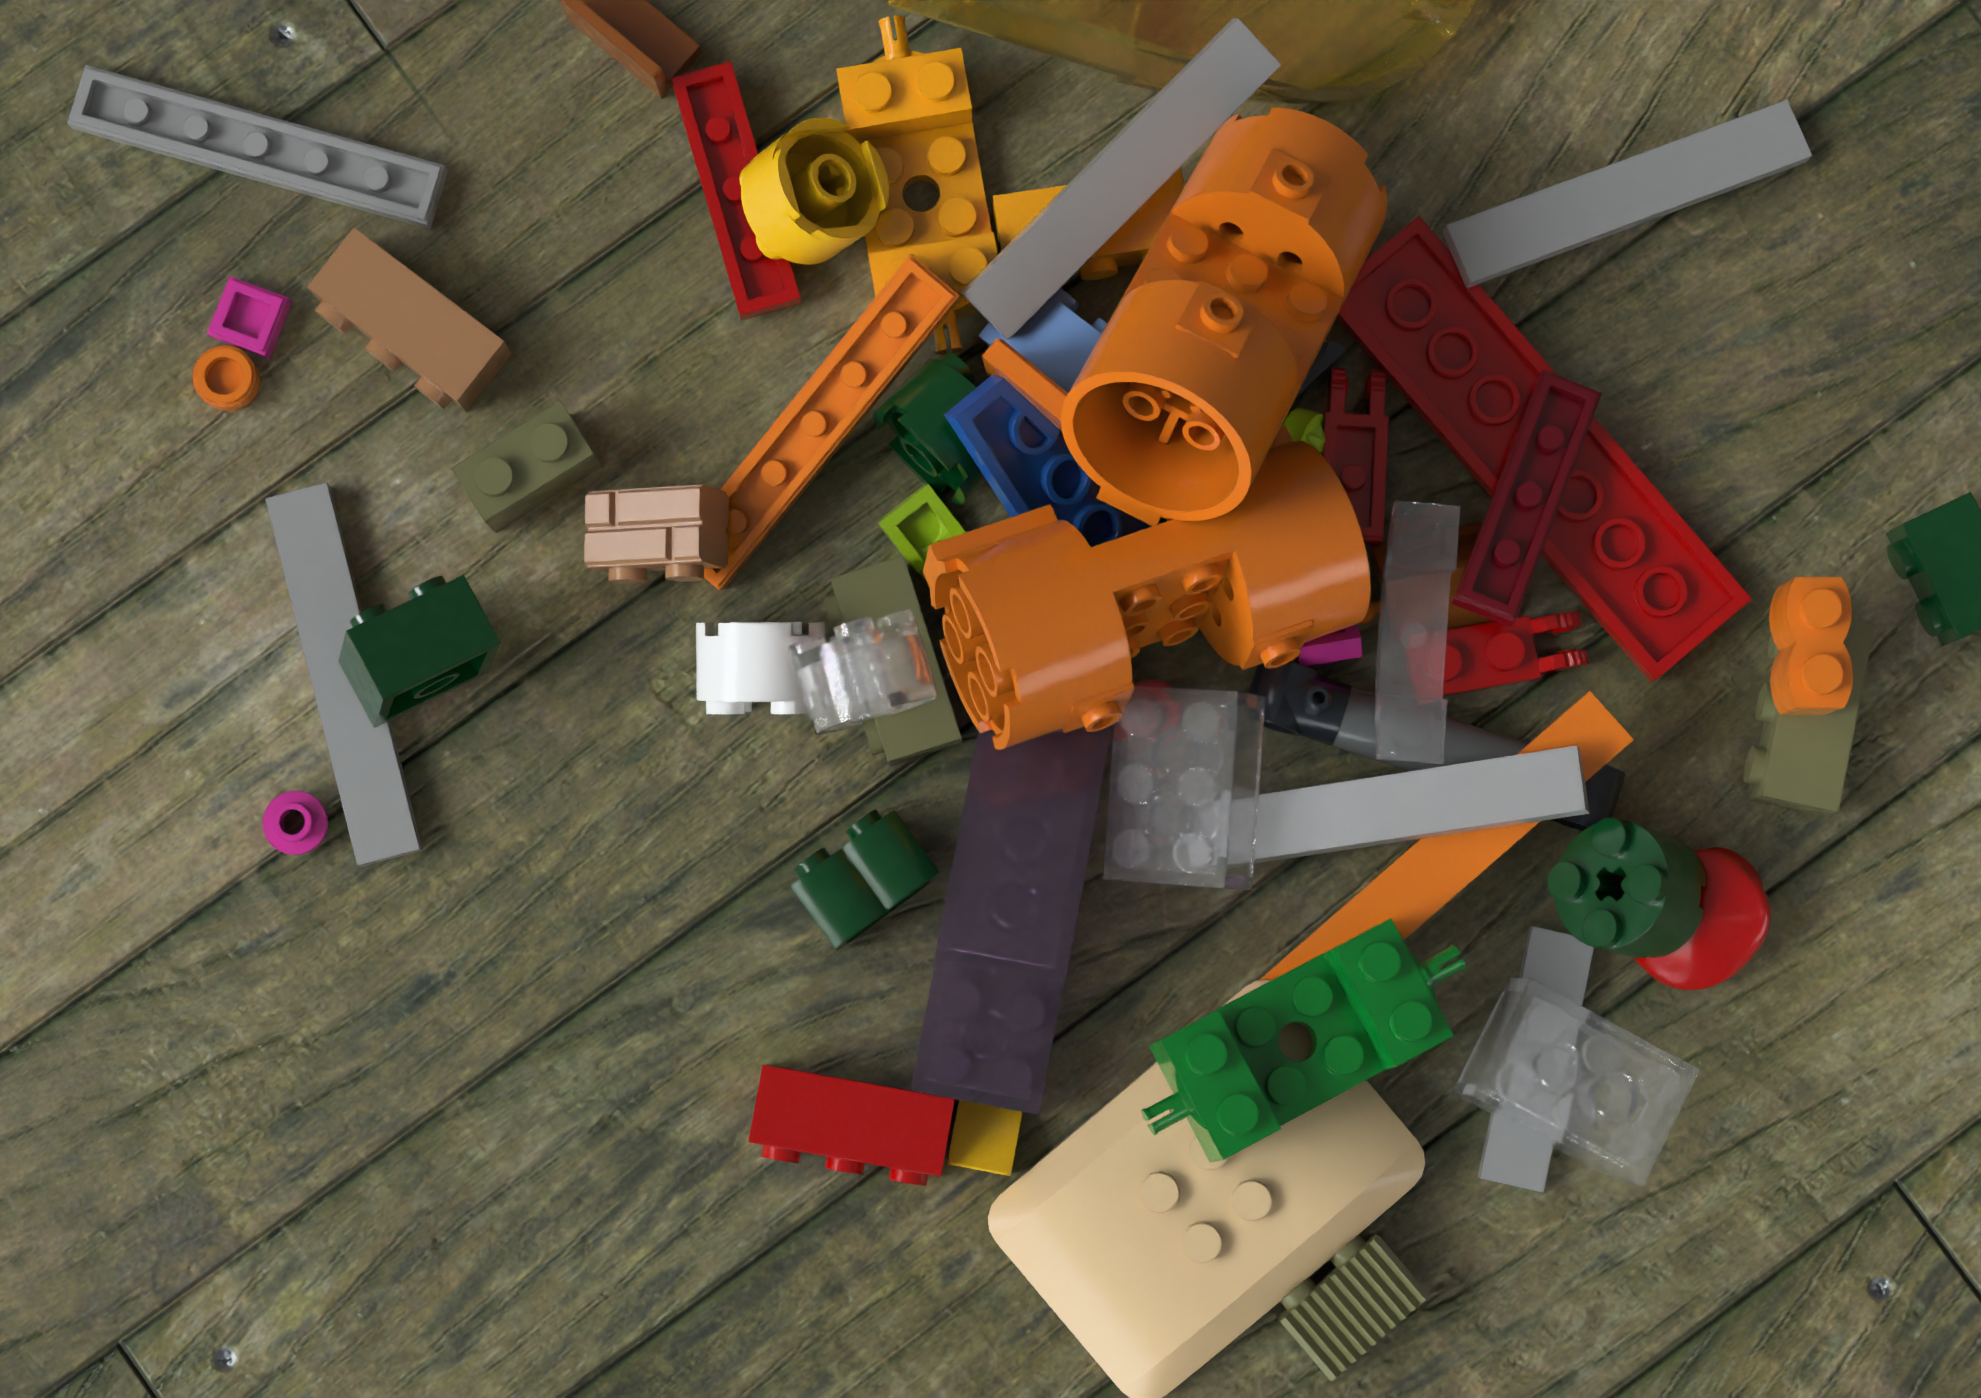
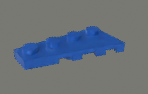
[944,375,1158,547]

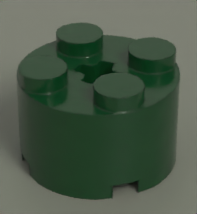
[873,353,987,505]
[1547,817,1706,958]

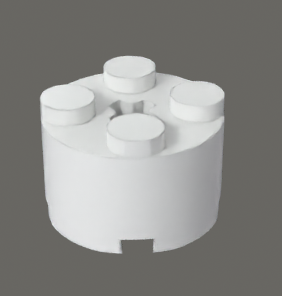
[696,622,825,714]

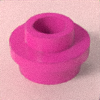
[263,791,328,855]

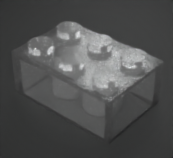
[1103,686,1265,890]
[1452,978,1700,1187]

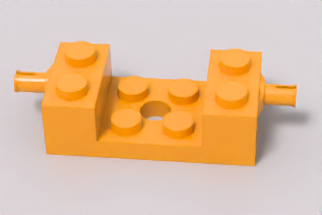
[836,15,998,355]

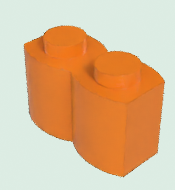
[1769,577,1853,715]

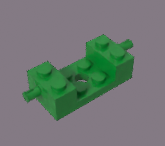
[1141,918,1466,1162]

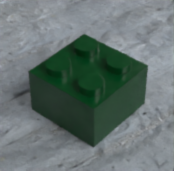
[338,574,501,728]

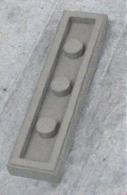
[1477,926,1594,1193]

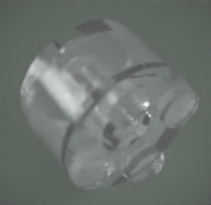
[788,609,938,735]

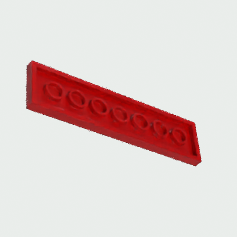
[1336,216,1752,683]

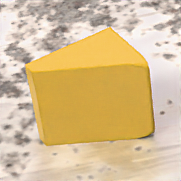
[947,1099,1023,1176]

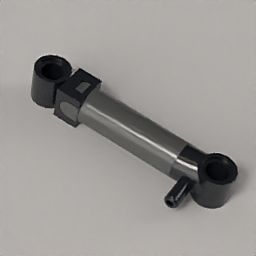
[1241,661,1626,831]

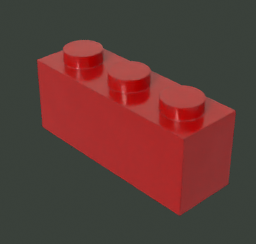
[748,1064,955,1186]

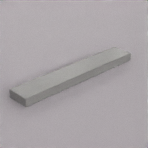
[960,18,1281,340]
[67,65,448,230]
[1442,100,1812,289]
[265,482,423,867]
[1197,745,1590,870]

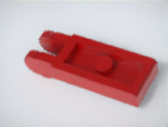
[1322,367,1389,545]
[1402,611,1589,702]

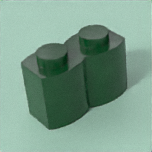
[790,809,940,951]

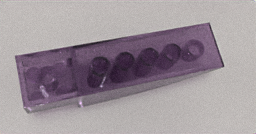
[911,725,1112,1115]

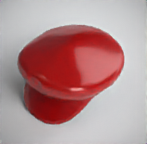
[1634,847,1771,990]

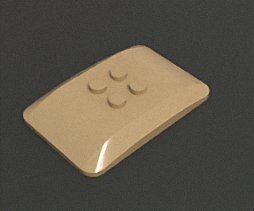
[988,979,1425,1398]

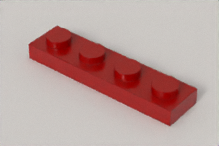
[671,61,802,321]

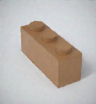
[307,228,513,412]

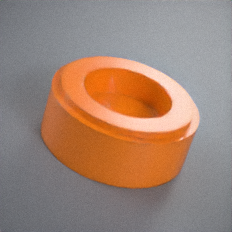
[193,345,260,411]

